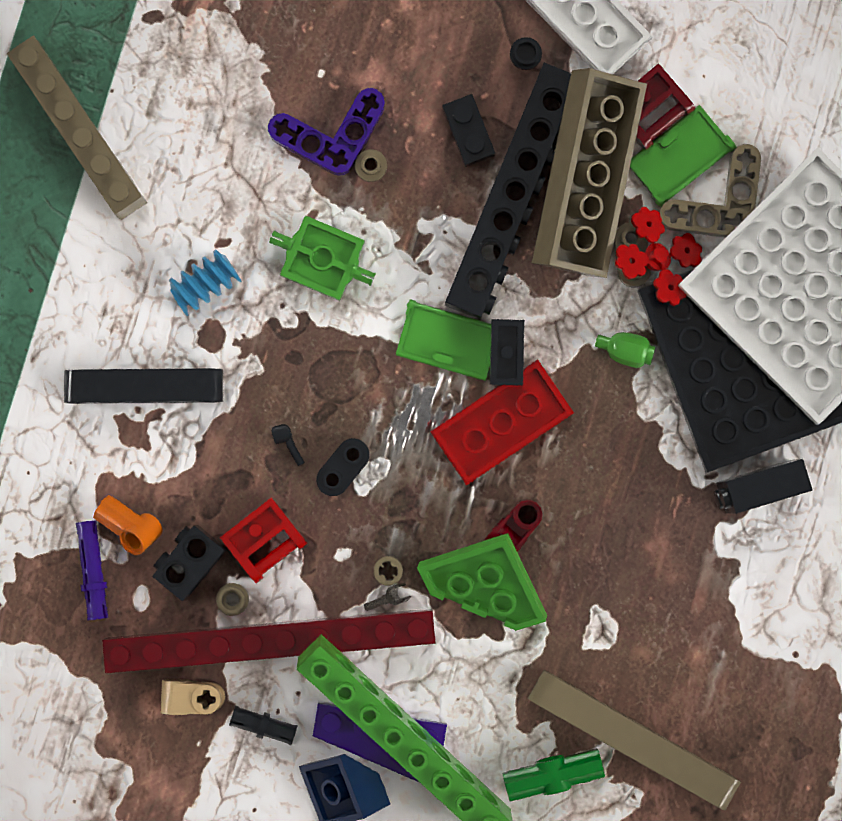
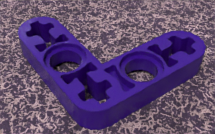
[268,88,385,176]

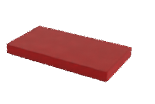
[430,359,574,486]

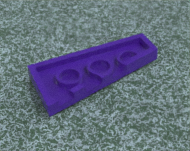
[312,702,447,783]

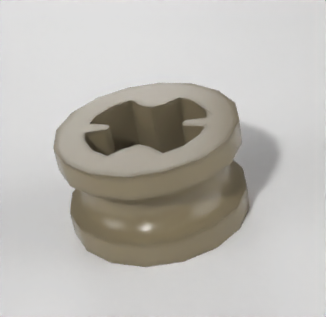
[374,556,403,586]

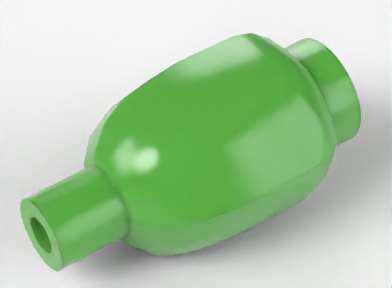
[595,332,656,368]

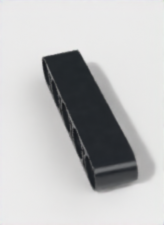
[64,368,223,404]

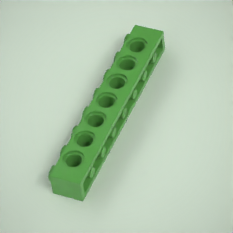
[296,634,513,821]

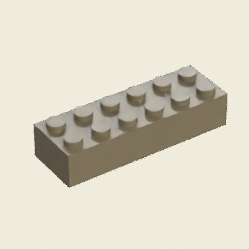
[532,68,647,278]

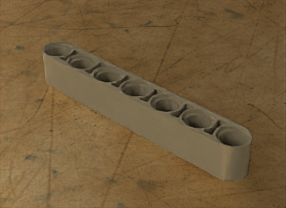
[528,670,741,811]

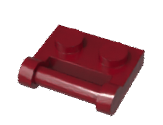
[636,63,696,150]

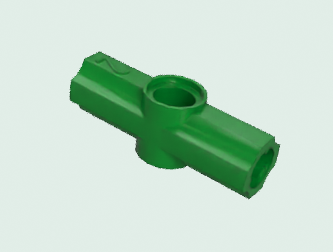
[502,748,605,802]

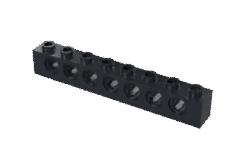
[445,62,571,320]

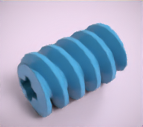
[169,249,242,316]

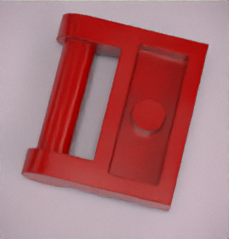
[220,497,308,584]

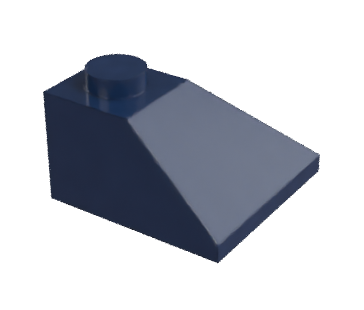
[299,754,391,821]

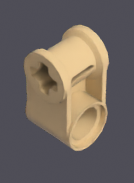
[161,679,226,715]

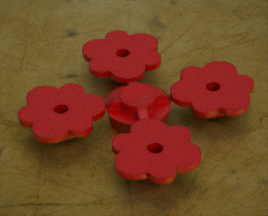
[615,207,702,306]

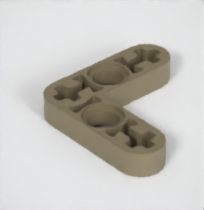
[659,144,761,238]

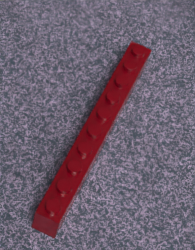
[102,608,436,673]

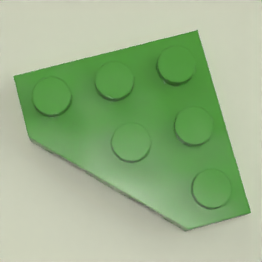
[417,533,547,631]

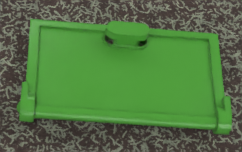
[630,105,737,208]
[396,299,491,381]

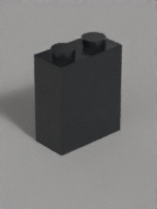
[714,459,813,514]

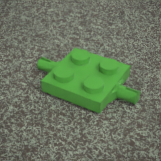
[269,215,376,301]

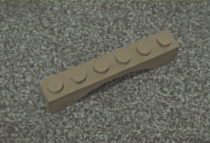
[6,35,148,220]

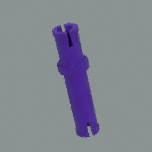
[75,520,109,621]

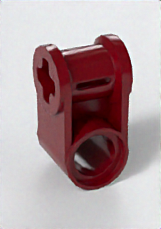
[484,499,543,552]

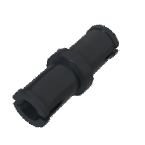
[229,705,298,746]

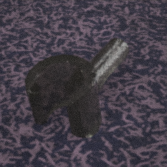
[364,583,411,611]

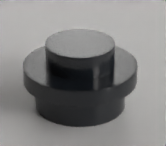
[510,37,542,70]

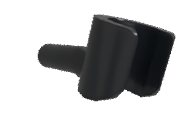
[271,424,305,466]

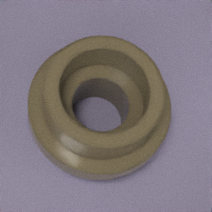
[355,149,387,182]
[216,583,249,616]

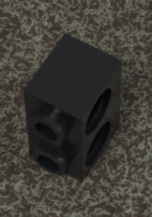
[152,525,228,601]

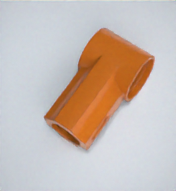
[93,495,163,555]

